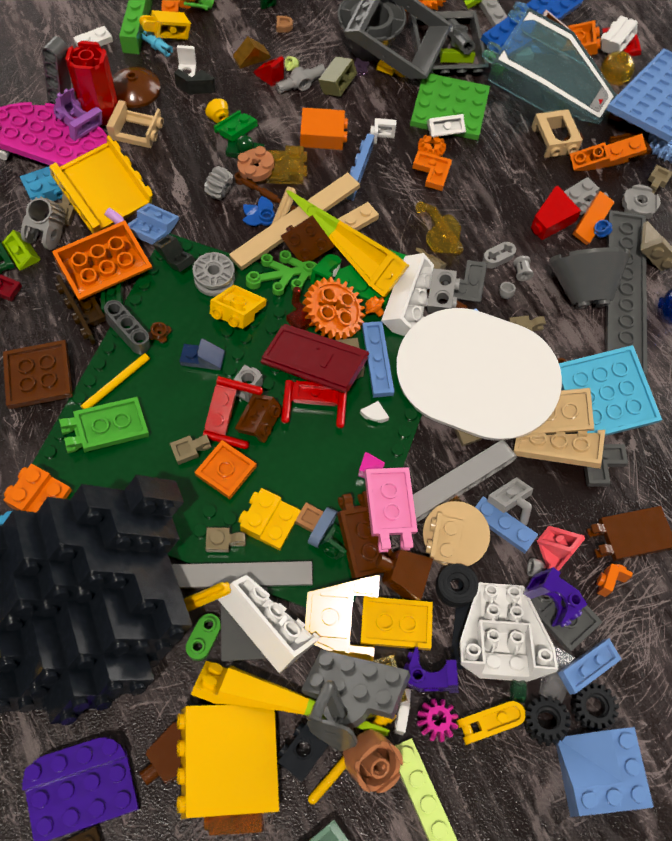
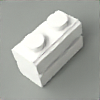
[600,16,638,56]

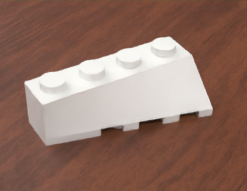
[381,253,434,336]
[218,575,321,673]

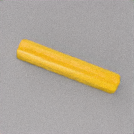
[184,582,231,612]

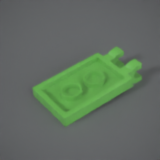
[59,397,149,453]

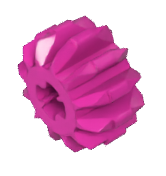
[417,698,458,742]

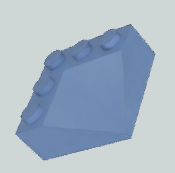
[556,727,654,817]

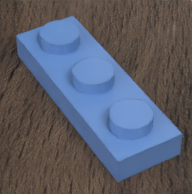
[475,496,538,554]
[558,638,621,695]

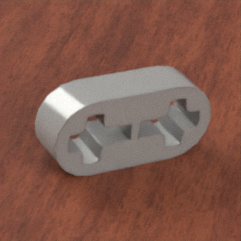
[482,242,516,269]

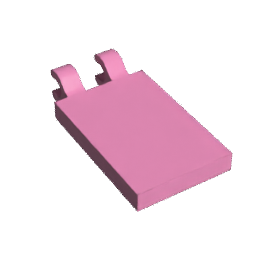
[364,468,418,553]

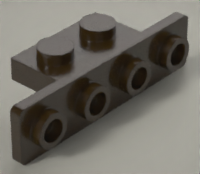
[55,274,106,345]

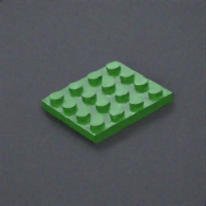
[410,73,490,140]

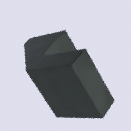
[174,69,216,94]
[153,234,195,272]

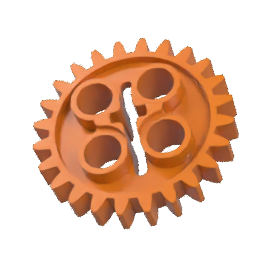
[302,277,365,340]

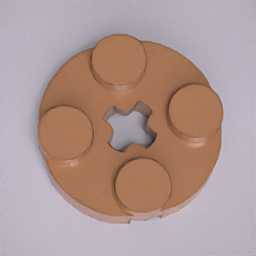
[237,146,275,182]

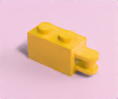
[139,10,191,39]

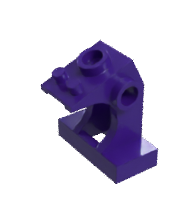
[523,567,588,627]
[403,647,459,693]

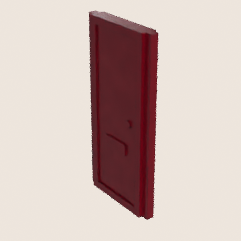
[260,324,369,394]

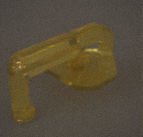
[415,201,464,254]

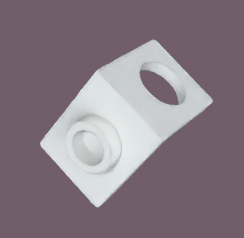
[177,45,196,77]

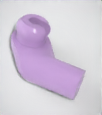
[104,208,124,224]

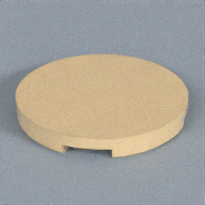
[423,501,490,567]

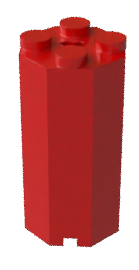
[65,41,118,126]

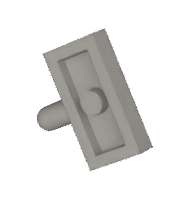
[487,477,533,525]

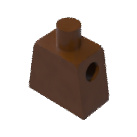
[375,550,433,601]
[139,722,181,786]

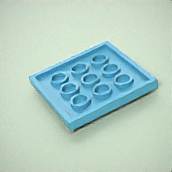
[559,345,662,436]

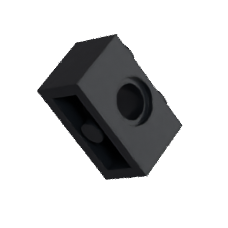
[277,723,329,783]

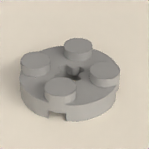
[622,185,660,219]

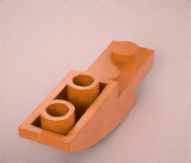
[570,134,647,171]

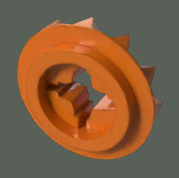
[418,135,446,156]

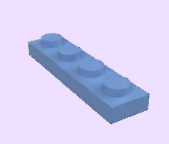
[346,133,374,201]
[362,321,394,398]

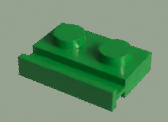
[214,110,258,142]

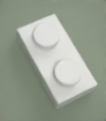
[73,26,113,47]

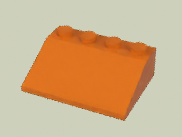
[52,220,152,301]

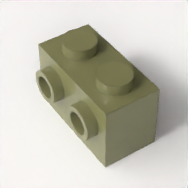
[318,57,357,96]

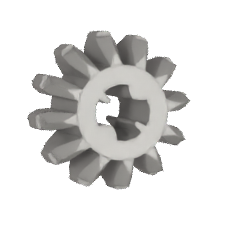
[204,166,233,200]

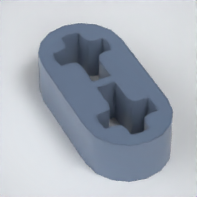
[308,507,338,548]

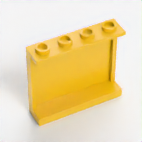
[49,135,153,234]
[177,705,279,819]

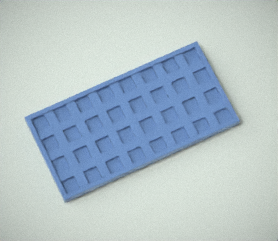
[606,48,672,142]

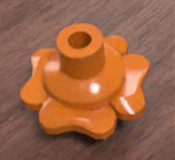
[365,296,384,317]

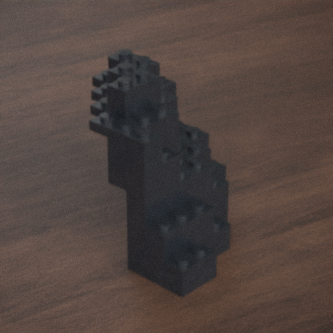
[0,475,192,726]

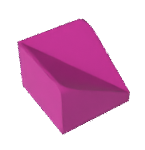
[358,452,385,478]

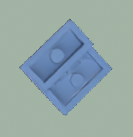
[128,203,179,245]

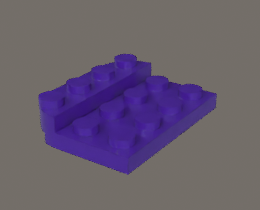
[22,738,140,841]

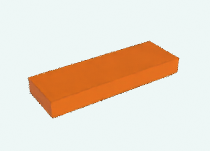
[573,191,614,245]

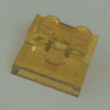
[266,146,307,184]

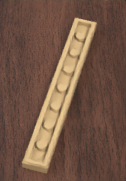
[229,172,360,270]

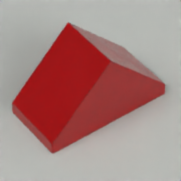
[253,56,284,87]

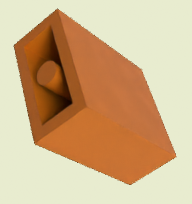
[300,108,348,150]

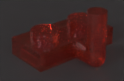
[286,286,326,330]

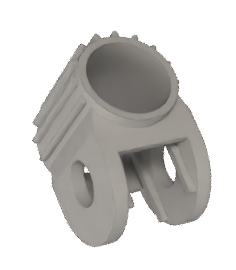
[21,197,67,250]

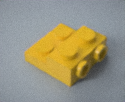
[209,285,267,329]
[238,488,301,551]

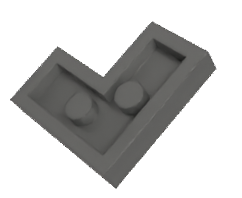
[444,260,488,302]
[584,444,628,487]

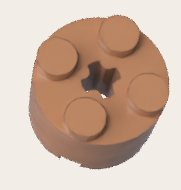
[343,729,403,793]

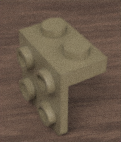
[640,221,672,271]

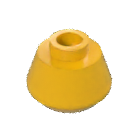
[205,99,229,123]

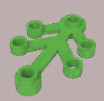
[246,250,317,296]

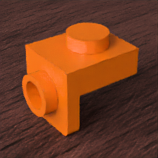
[597,564,633,597]

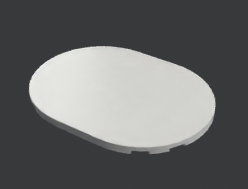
[397,308,562,441]

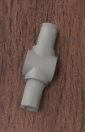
[276,64,326,94]

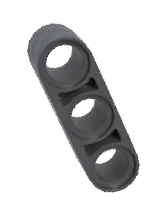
[104,300,150,354]

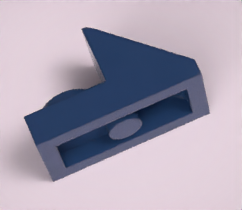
[179,339,225,370]

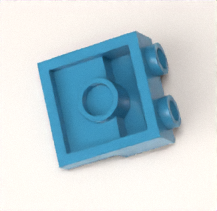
[20,166,63,201]

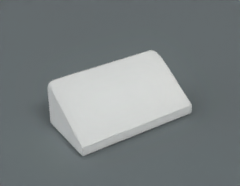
[427,114,466,137]

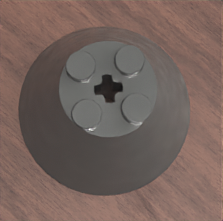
[549,247,630,309]

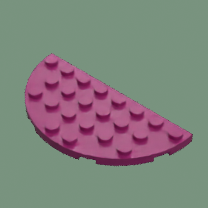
[0,102,107,167]

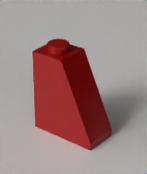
[531,186,581,240]

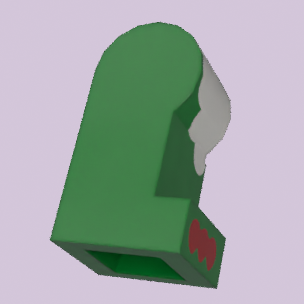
[310,254,341,284]

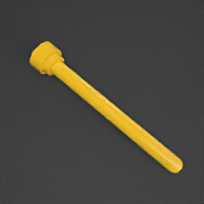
[308,714,397,805]

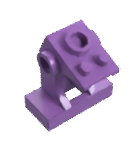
[53,88,102,141]

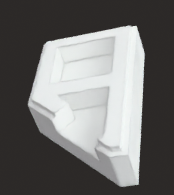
[393,688,411,735]

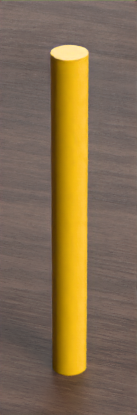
[80,353,150,409]

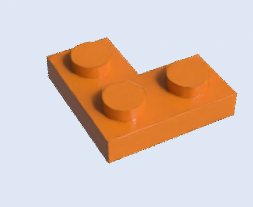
[412,150,452,191]

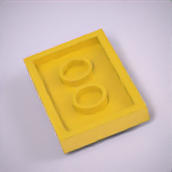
[360,596,433,650]

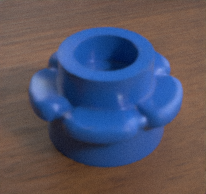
[594,220,613,237]

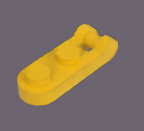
[457,701,526,745]

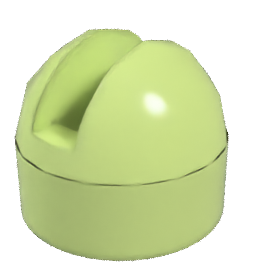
[285,56,299,71]

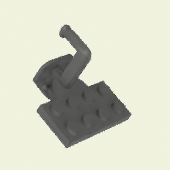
[301,649,410,751]

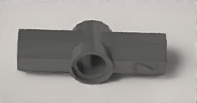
[448,19,475,54]

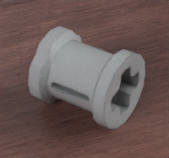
[513,256,534,281]

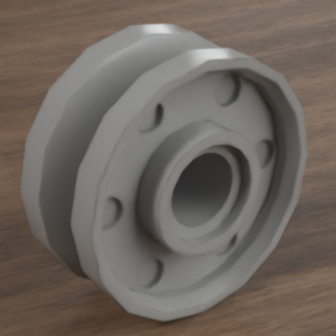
[192,252,235,297]

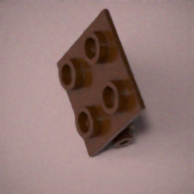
[281,215,335,262]

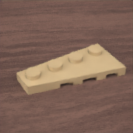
[514,430,605,469]

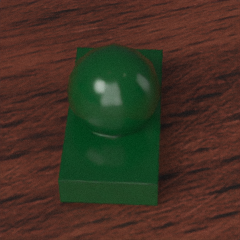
[225,135,265,158]

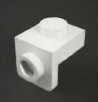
[370,118,396,144]

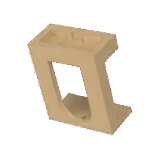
[106,100,163,148]
[532,109,583,158]

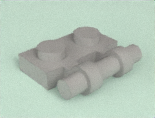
[564,177,608,215]

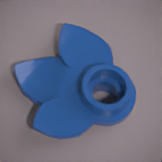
[243,196,275,226]

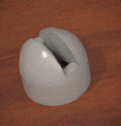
[499,282,516,299]
[527,558,546,576]

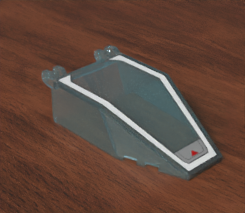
[482,1,617,124]

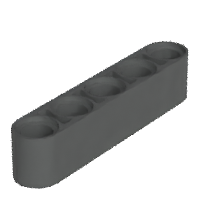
[42,36,71,104]

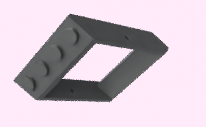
[344,0,452,79]
[408,10,488,74]

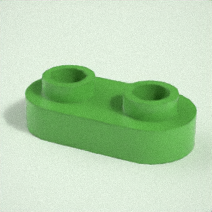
[186,614,221,661]

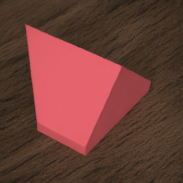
[537,526,585,571]

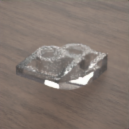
[539,647,576,705]

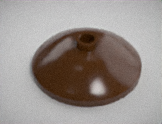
[112,67,161,108]

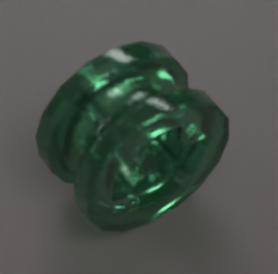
[510,679,527,703]

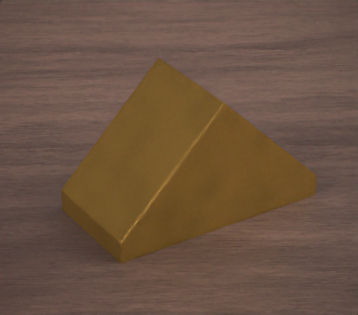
[233,36,271,69]

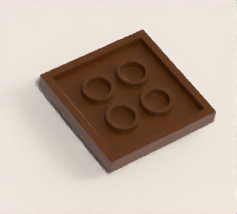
[3,340,73,409]

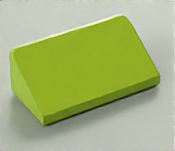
[439,49,475,63]
[1,230,41,270]

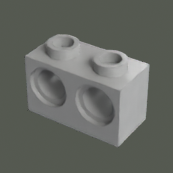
[427,268,460,313]

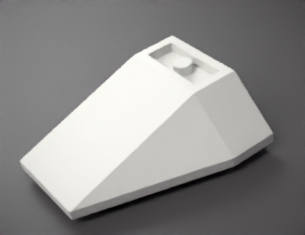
[459,582,558,682]

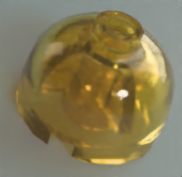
[599,51,635,86]

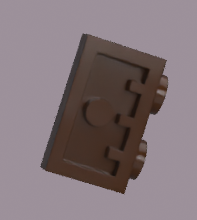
[235,394,282,443]

